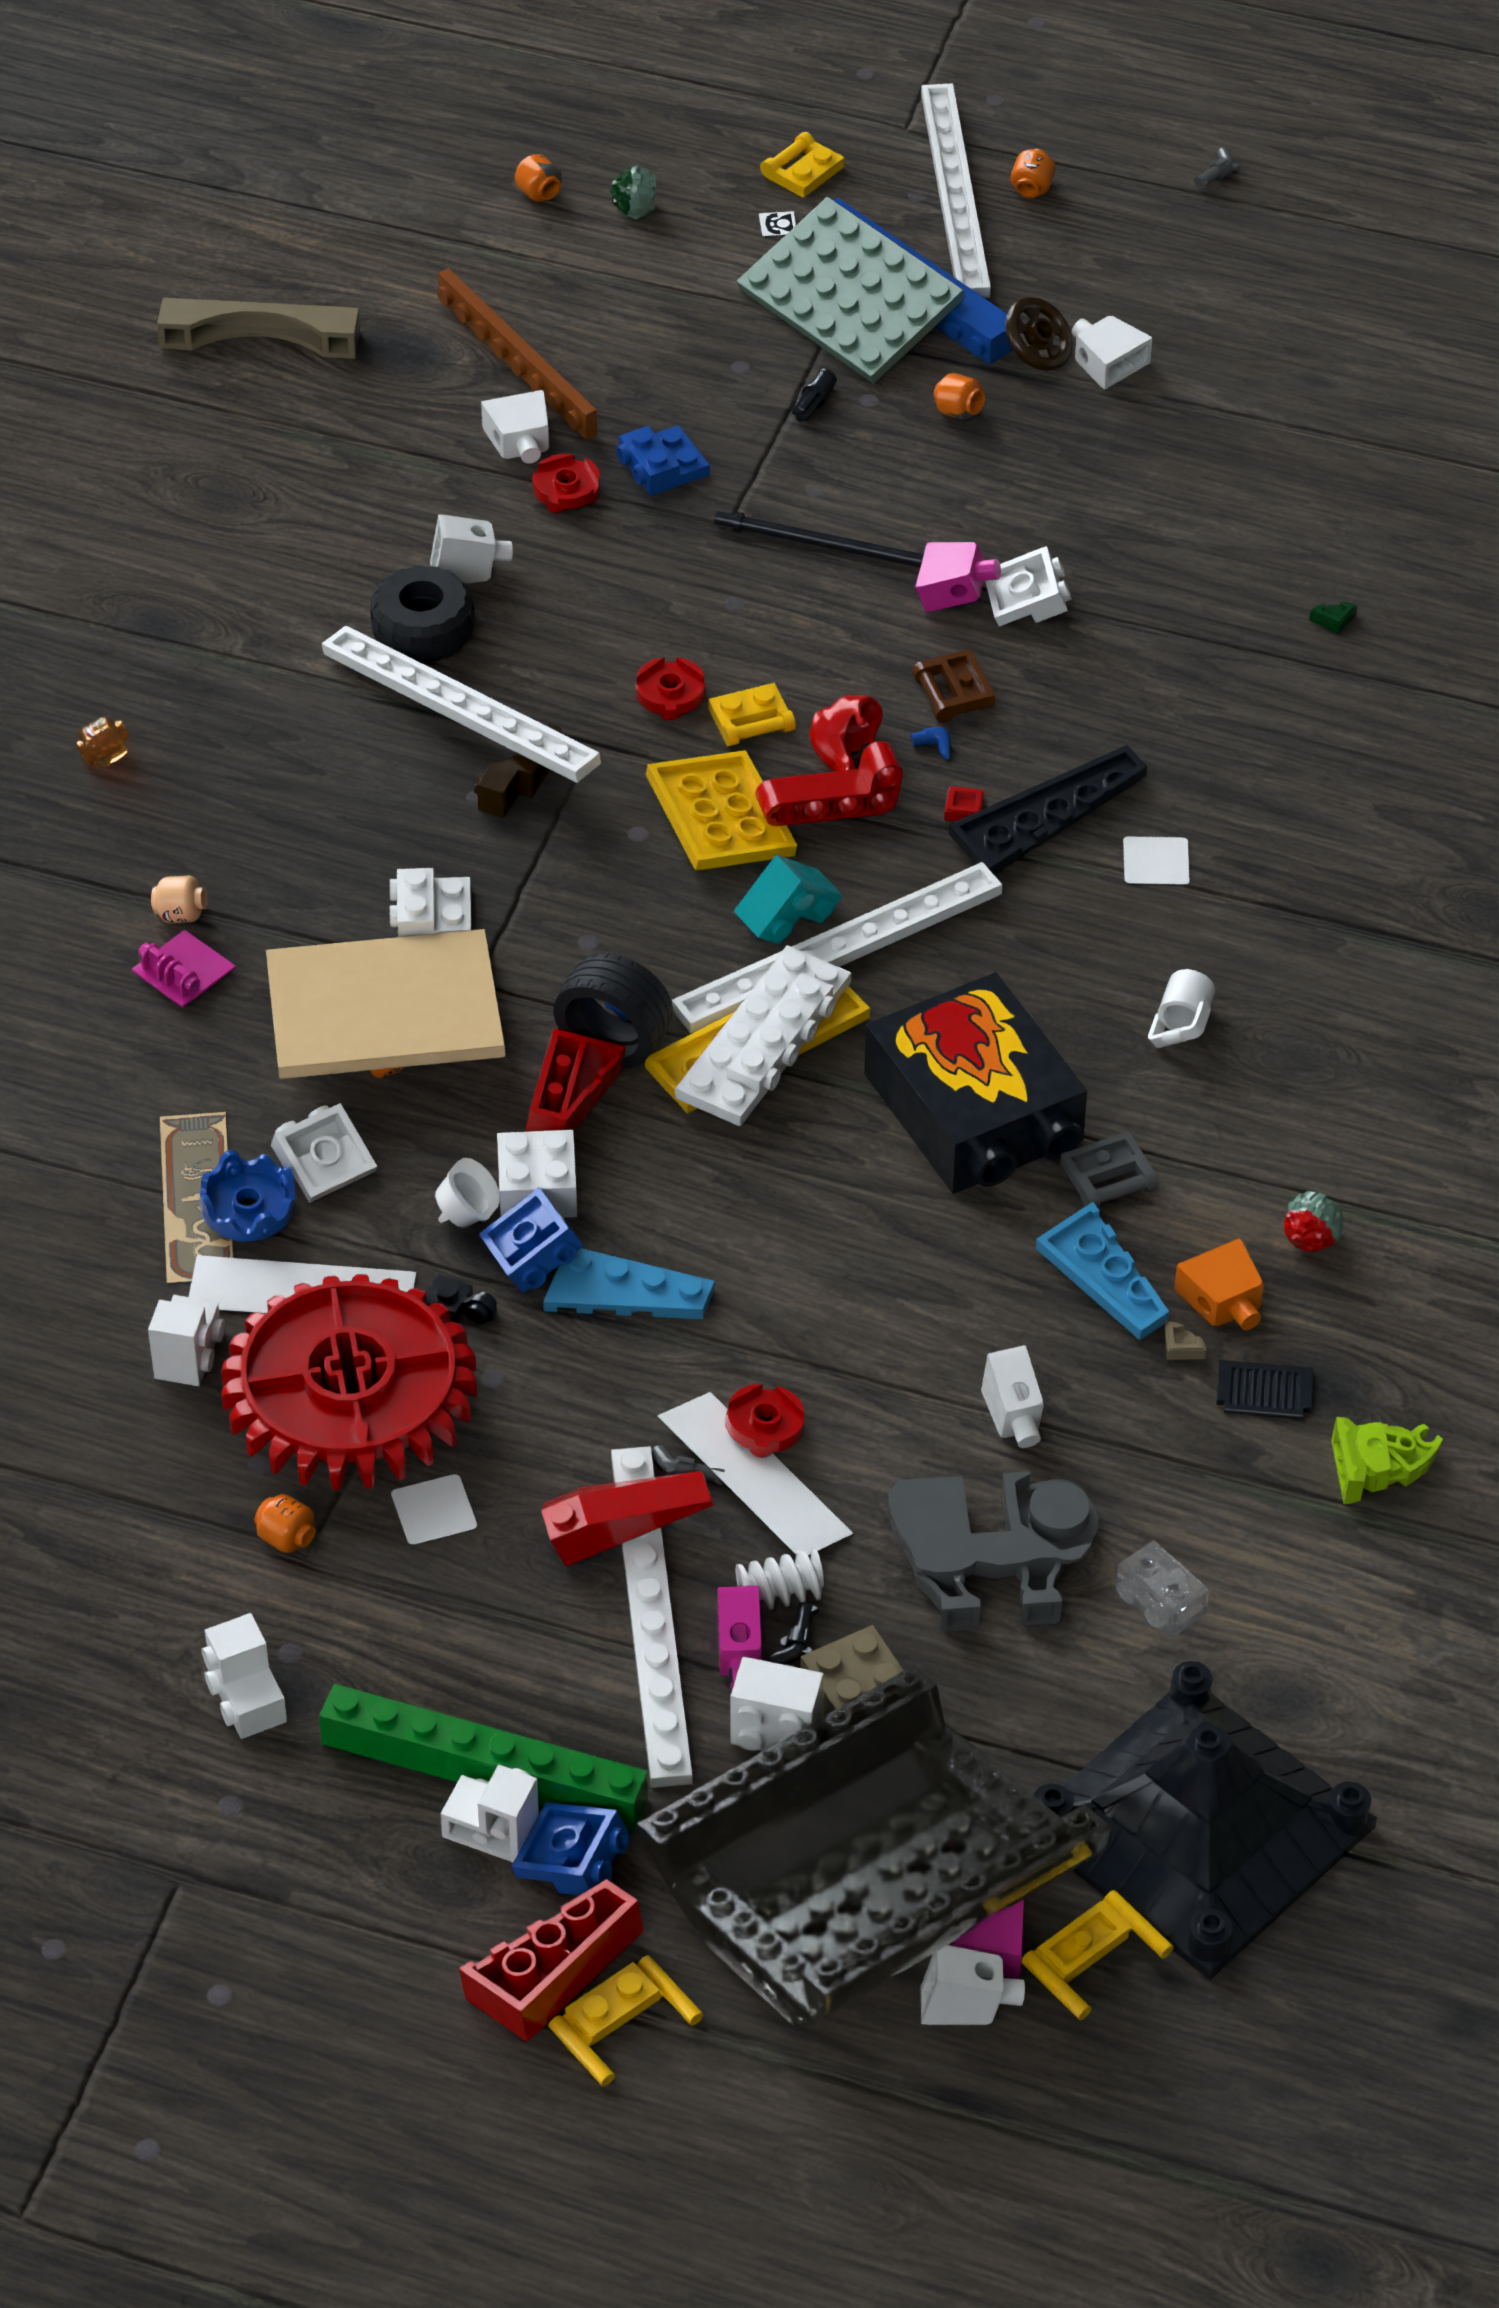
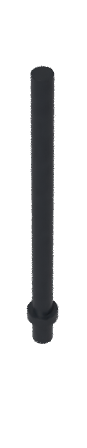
[714,511,924,567]

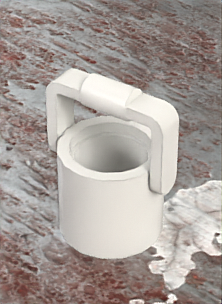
[1148,969,1215,1048]

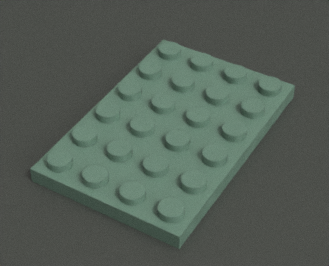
[737,197,965,384]

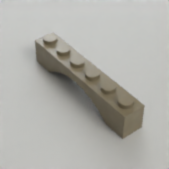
[157,298,360,359]

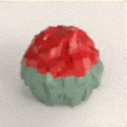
[1284,1191,1343,1253]

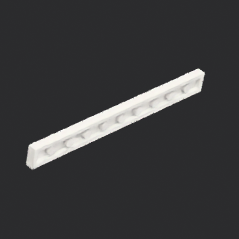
[921,83,991,298]
[322,626,601,783]
[672,862,1002,1033]
[611,1446,692,1788]

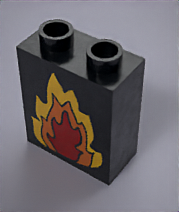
[864,972,1087,1194]

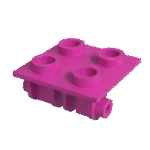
[132,930,236,1008]

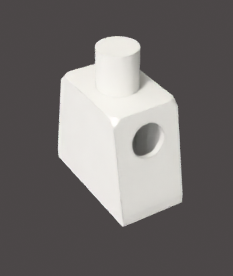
[1072,316,1152,390]
[481,390,549,463]
[430,515,513,583]
[981,1345,1043,1448]
[920,1944,1025,2025]

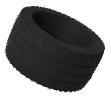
[553,952,673,1068]

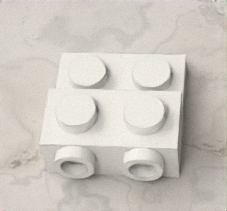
[985,546,1072,627]
[390,868,471,937]
[271,1103,377,1203]

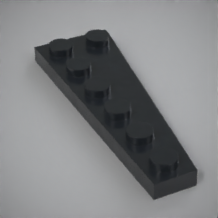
[949,745,1147,874]

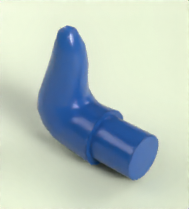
[910,727,951,760]

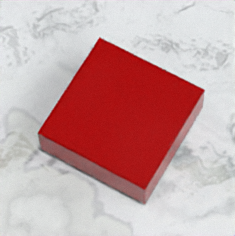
[944,786,984,821]

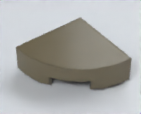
[1164,1321,1206,1360]

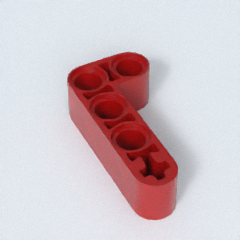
[755,741,903,826]

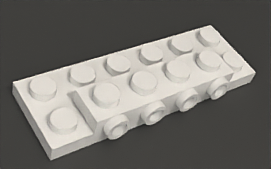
[675,945,851,1127]

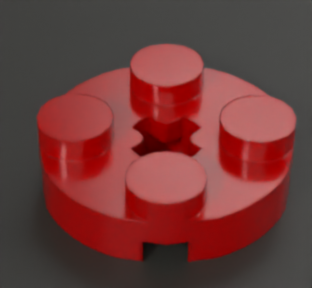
[532,454,600,513]
[635,657,706,721]
[725,1384,805,1458]

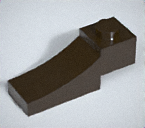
[474,724,561,818]

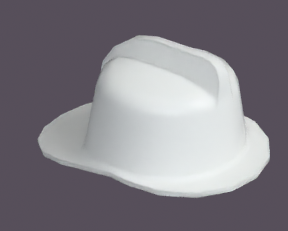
[435,1158,500,1228]

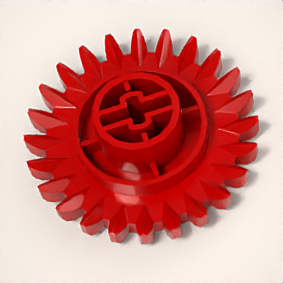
[221,1274,478,1490]

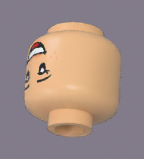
[151,875,208,924]

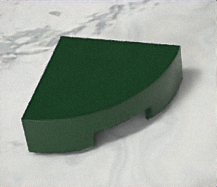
[1309,602,1358,634]

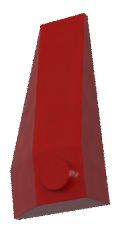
[541,1471,714,1567]

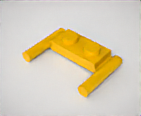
[1021,1890,1174,2020]
[548,1955,703,2087]

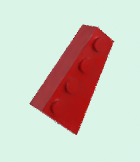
[458,1879,644,2042]

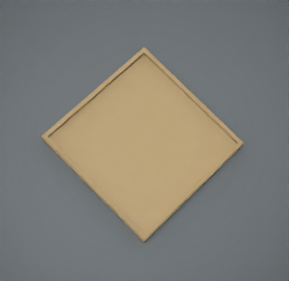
[266,929,505,1079]

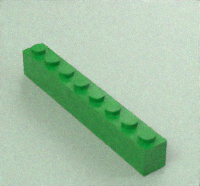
[319,1684,648,1832]

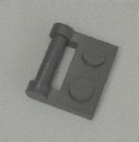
[1060,1131,1159,1209]

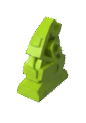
[1331,1417,1443,1504]

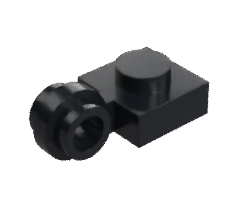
[426,1273,497,1325]

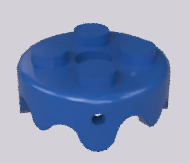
[200,1150,295,1242]

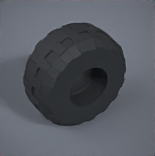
[370,565,475,663]

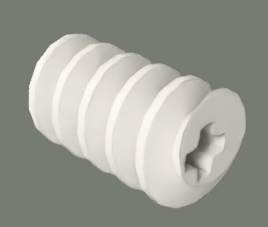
[735,1548,824,1610]

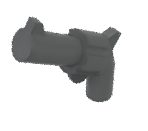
[1194,147,1240,189]
[651,1445,725,1485]

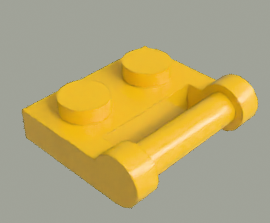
[760,132,845,198]
[708,683,796,747]

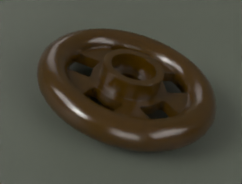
[1005,297,1073,371]

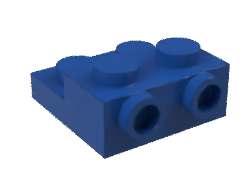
[616,425,710,496]
[479,1187,584,1293]
[511,1802,629,1895]

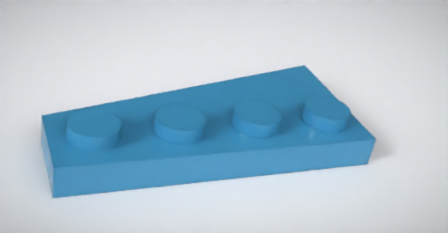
[1036,1202,1169,1340]
[543,1248,715,1319]

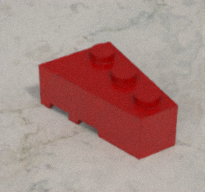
[525,1028,626,1132]

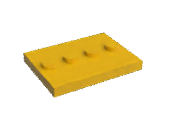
[645,750,797,871]

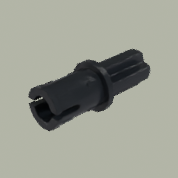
[792,369,837,422]

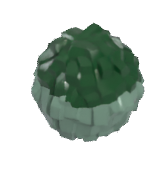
[610,166,657,219]

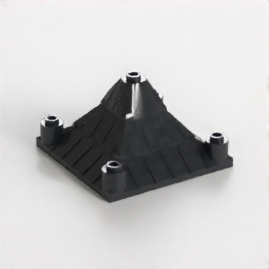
[1021,1661,1377,1980]

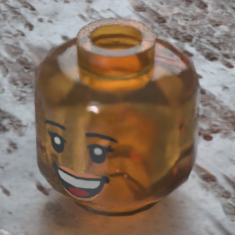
[75,715,130,769]

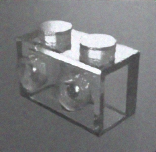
[1116,1539,1209,1639]

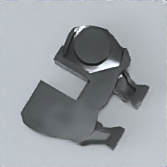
[888,1471,1099,1632]

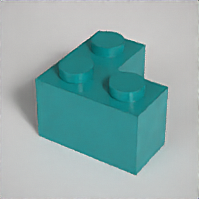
[734,855,843,945]

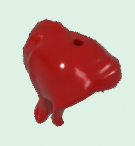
[809,695,883,772]

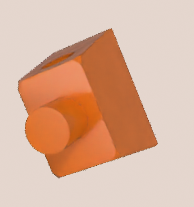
[1174,1238,1263,1330]

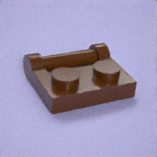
[911,649,995,723]

